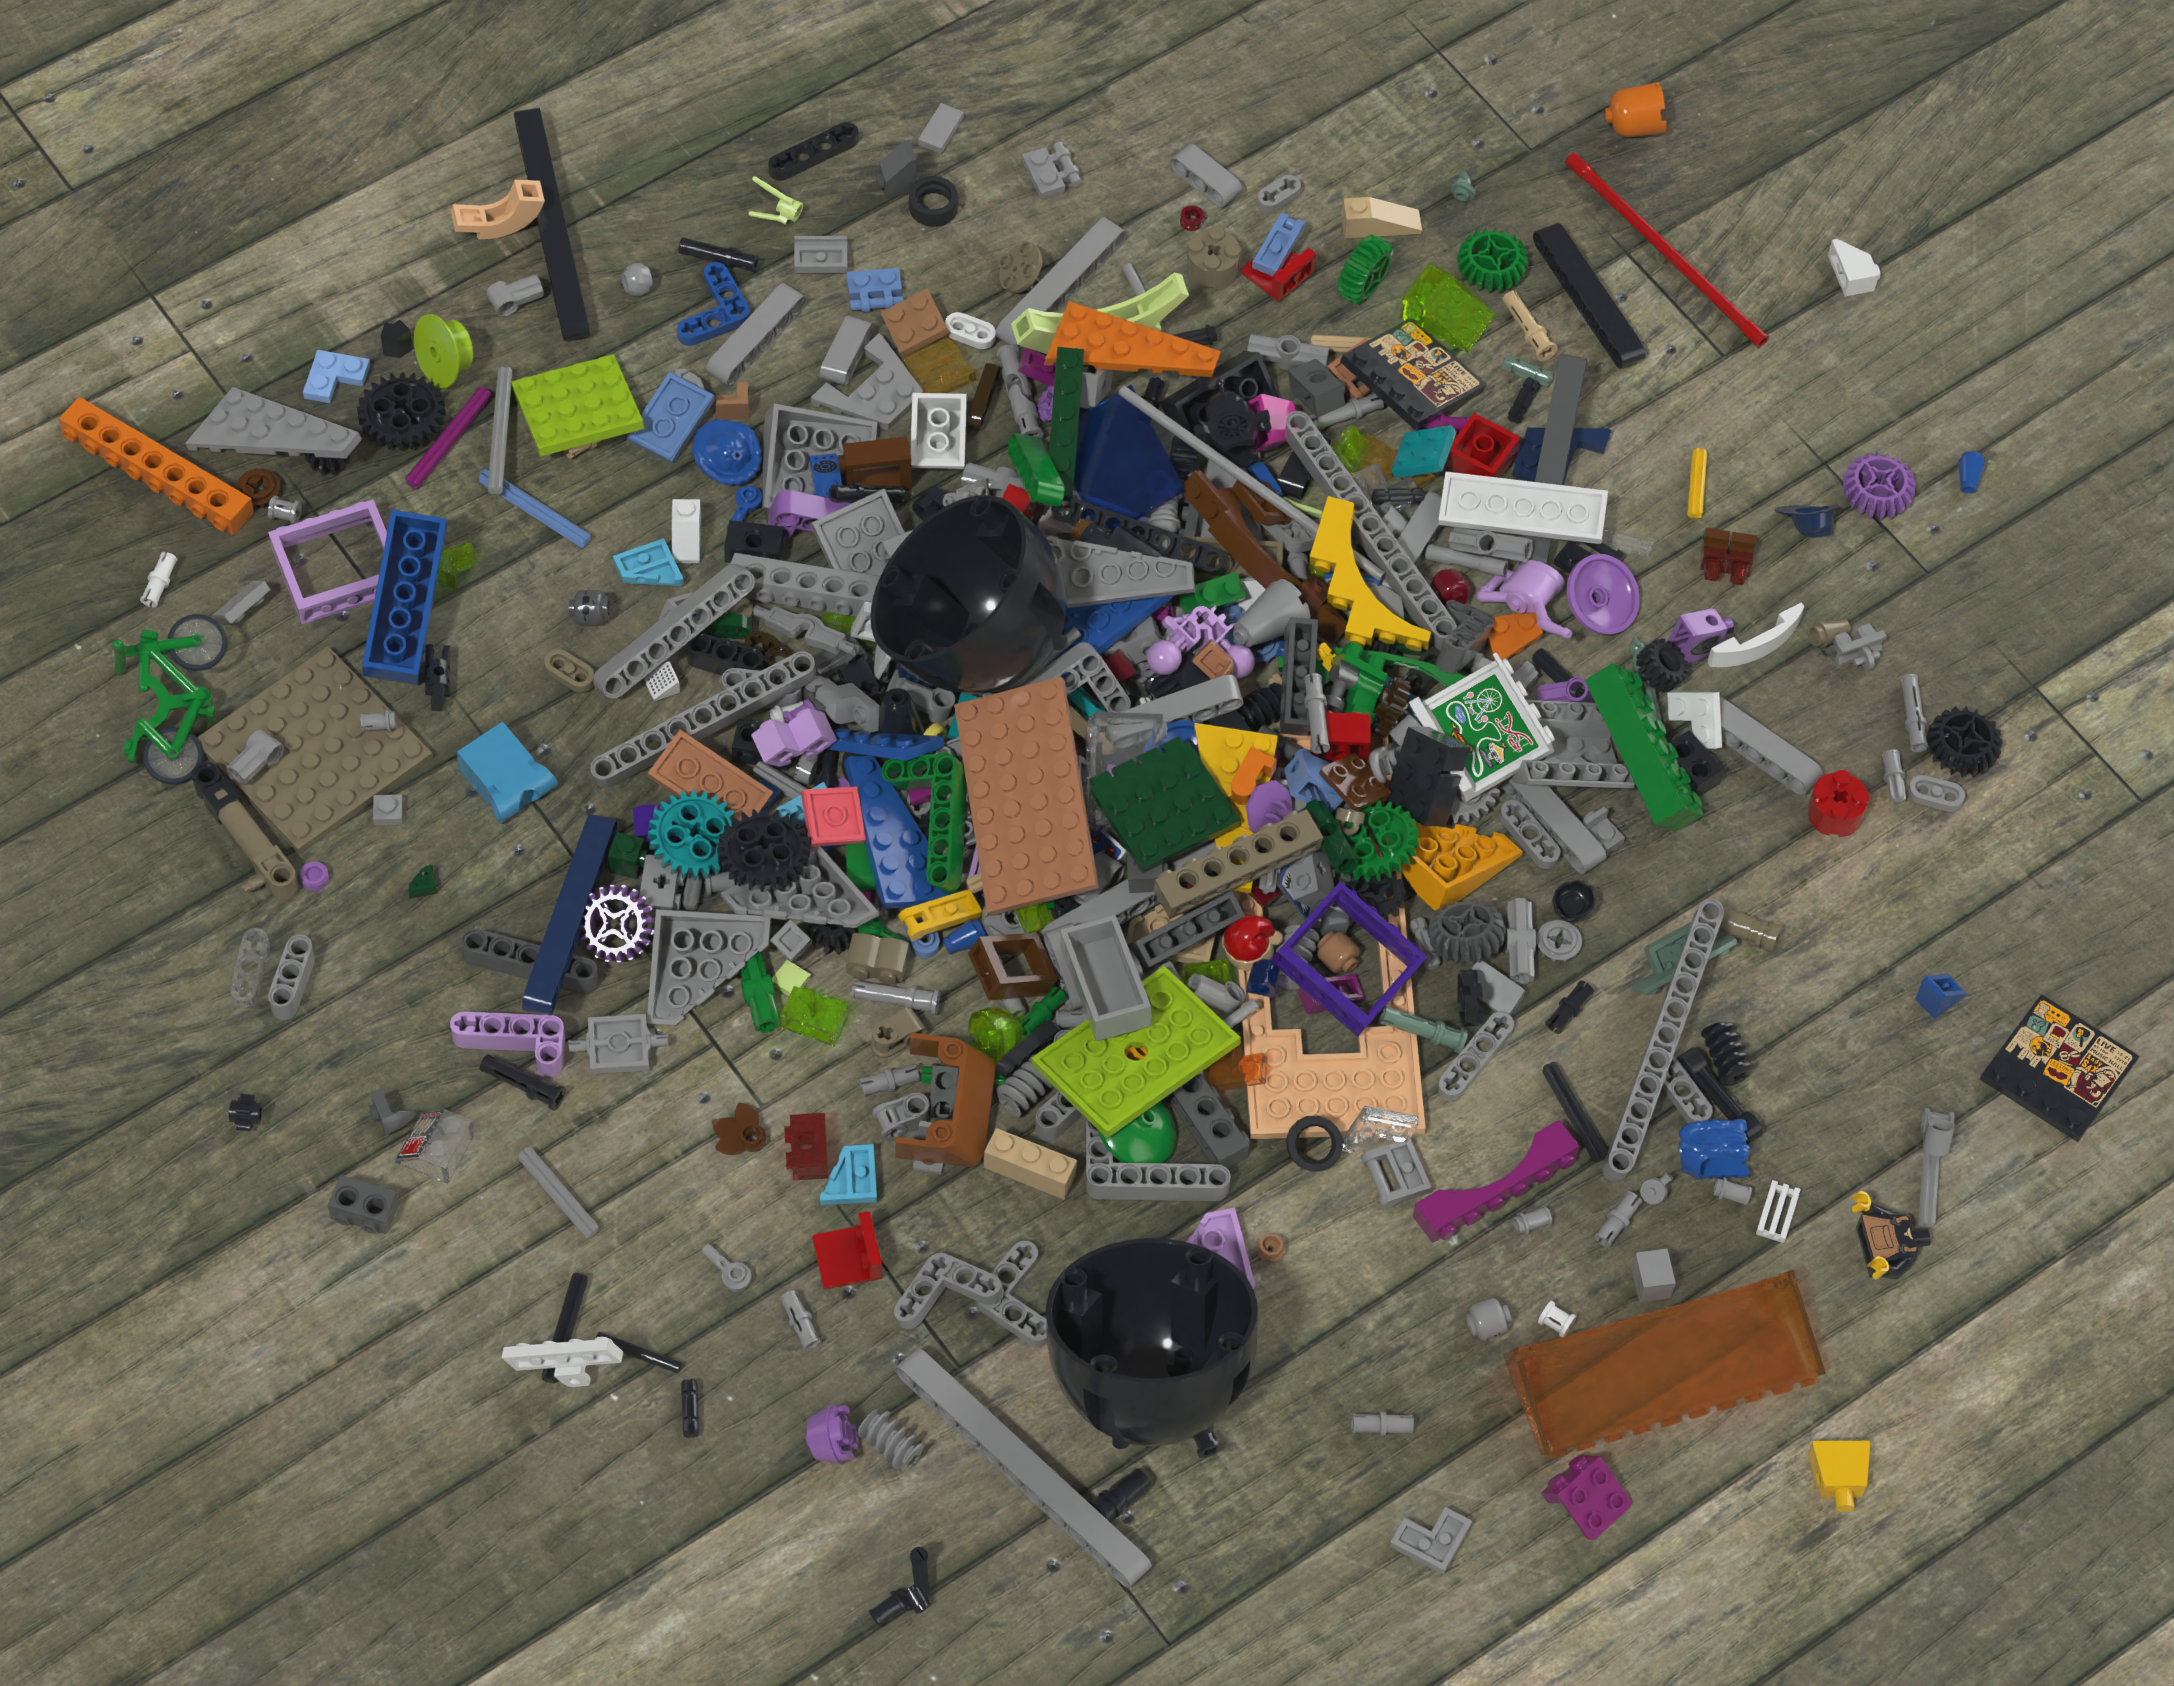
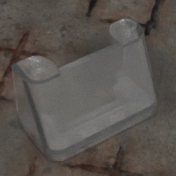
[1086,712,1167,831]

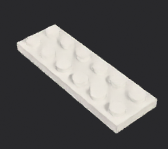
[1438,472,1608,544]

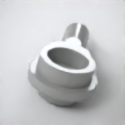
[701,1244,751,1292]

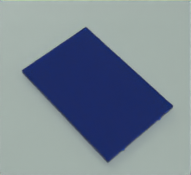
[1049,385,1186,531]

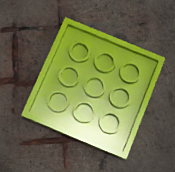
[511,354,644,457]

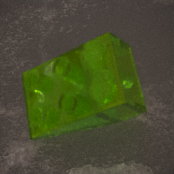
[1400,263,1495,353]

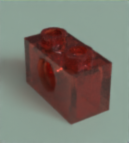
[784,1113,828,1180]

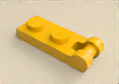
[898,889,982,941]

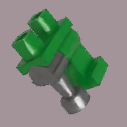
[1325,642,1388,725]

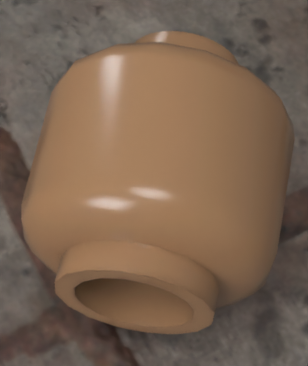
[1317,931,1360,974]

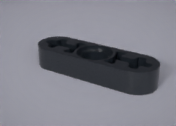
[995,1020,1062,1080]

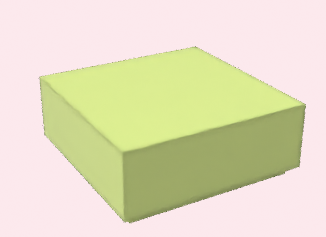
[771,960,811,999]

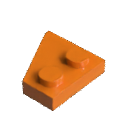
[1487,613,1543,661]

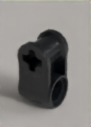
[837,658,880,705]

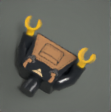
[1851,1191,1931,1280]

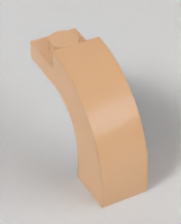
[451,180,545,239]

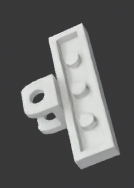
[502,1337,623,1387]

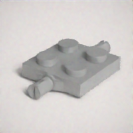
[568,1014,668,1074]

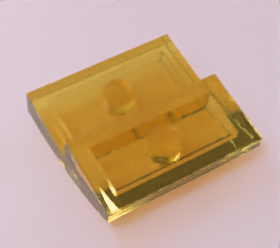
[901,337,976,394]

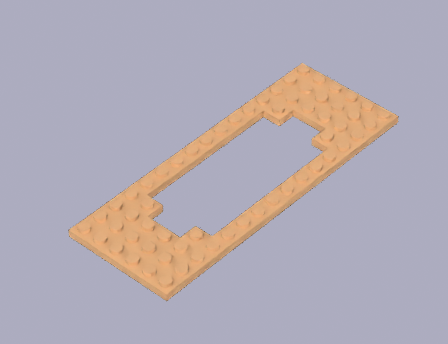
[1231,731,1426,1139]

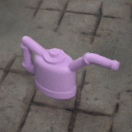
[1476,560,1572,638]

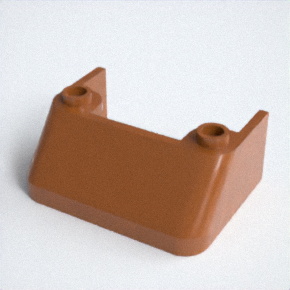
[895,1033,996,1167]

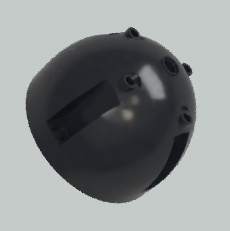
[870,495,1068,694]
[1046,1238,1258,1449]

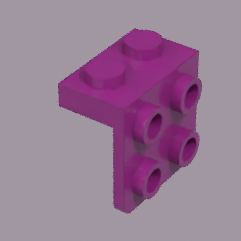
[1541,1454,1631,1540]

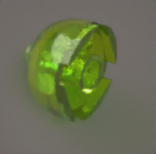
[968,1007,1023,1065]

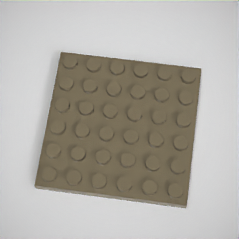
[197,646,433,855]

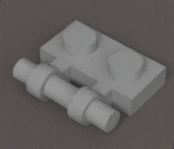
[1022,142,1082,199]

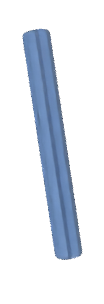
[479,469,591,548]

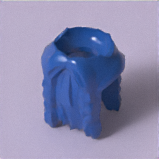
[1679,1118,1750,1180]

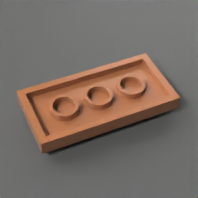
[647,730,773,821]

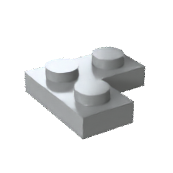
[1389,1507,1472,1575]

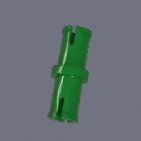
[1016,987,1067,1038]

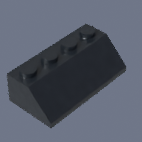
[1160,351,1279,444]

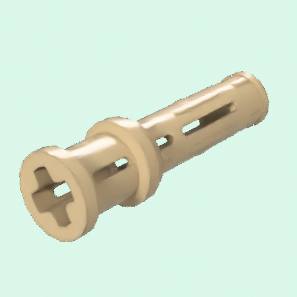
[1502,291,1558,362]

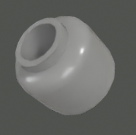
[1466,1298,1512,1341]

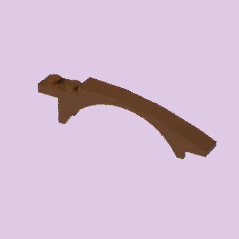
[1179,470,1347,644]

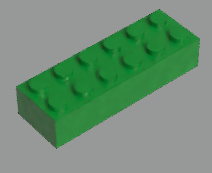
[1585,663,1704,832]

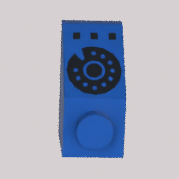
[809,453,842,498]

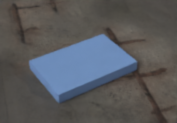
[627,372,716,464]

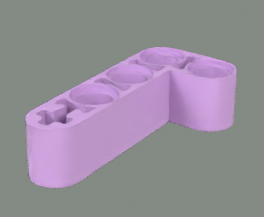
[450,1012,565,1078]

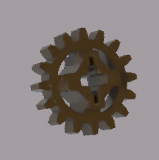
[1370,677,1411,737]

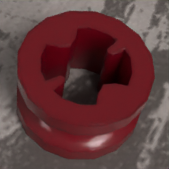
[1180,205,1204,231]

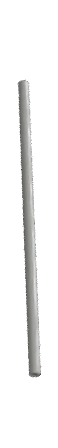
[1118,386,1386,581]

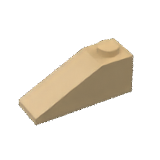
[1341,197,1422,239]

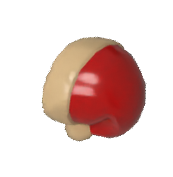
[1222,915,1283,972]

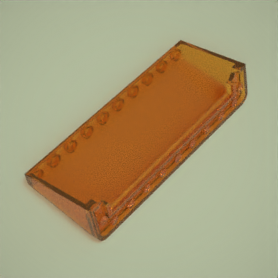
[1503,1270,1826,1460]

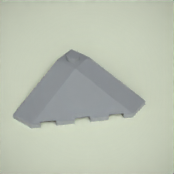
[762,404,877,510]
[721,846,879,928]
[647,909,771,1026]

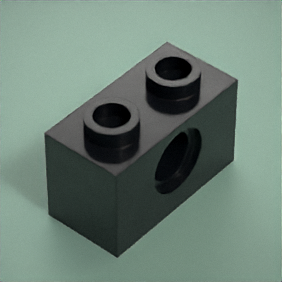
[724,520,784,563]

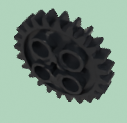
[357,372,446,451]
[717,809,810,892]

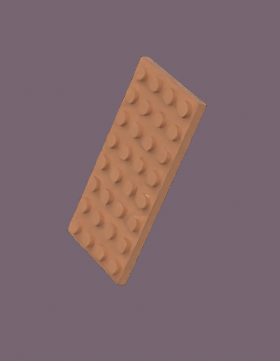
[954,676,1099,916]

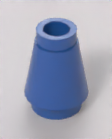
[1958,451,1985,494]
[943,919,986,954]

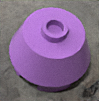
[806,1404,858,1464]

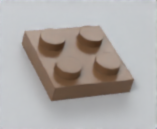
[880,288,949,357]

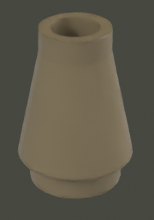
[1808,619,1851,648]

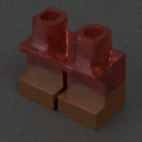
[1700,528,1757,585]

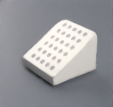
[644,661,680,702]

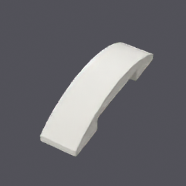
[1707,603,1804,667]

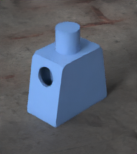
[1284,749,1343,813]

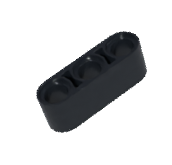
[1277,435,1331,500]
[686,633,764,675]

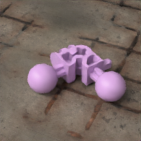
[1147,605,1255,679]

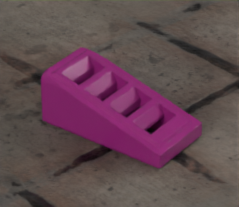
[1298,974,1365,1014]

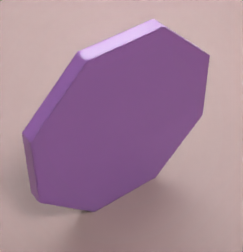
[1246,780,1293,833]

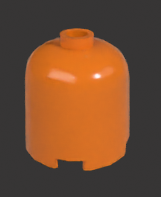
[1605,82,1667,137]

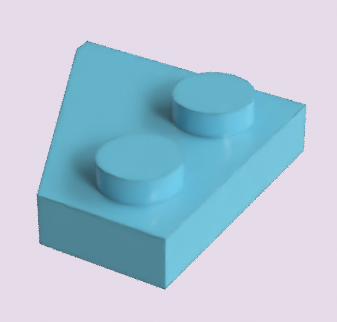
[613,538,684,586]
[820,1144,877,1205]

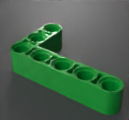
[881,753,967,894]

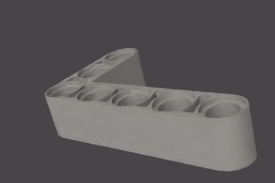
[1016,642,1131,715]
[1085,1119,1231,1201]

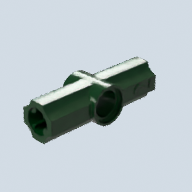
[1301,799,1359,875]

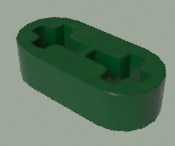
[701,613,753,640]

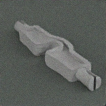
[753,605,859,656]

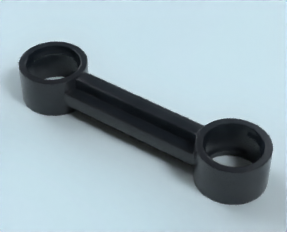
[1676,1047,1763,1145]

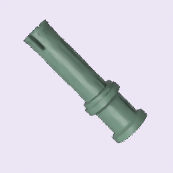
[1379,1005,1468,1054]

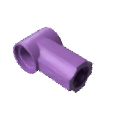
[1537,677,1594,703]

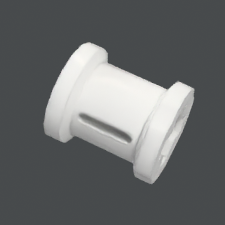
[1537,1300,1577,1339]

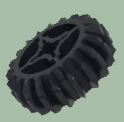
[1927,706,2003,778]

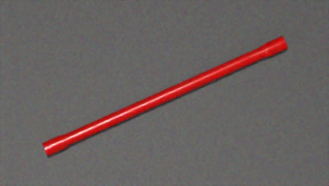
[1565,152,1769,348]

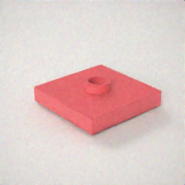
[801,786,866,847]

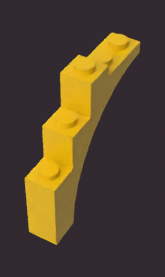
[1310,496,1431,651]

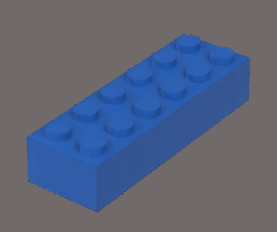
[362,509,447,685]

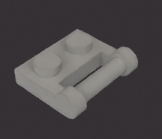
[1361,1138,1432,1209]

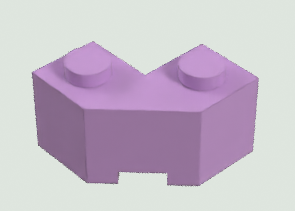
[751,708,837,767]

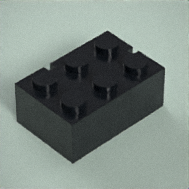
[1384,727,1471,827]

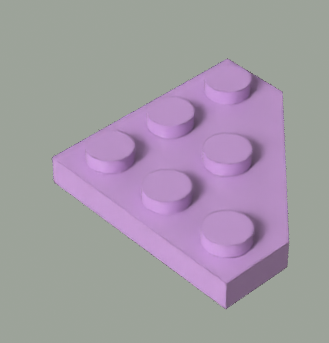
[1186,1208,1256,1292]

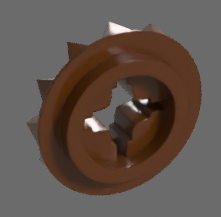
[236,469,280,508]

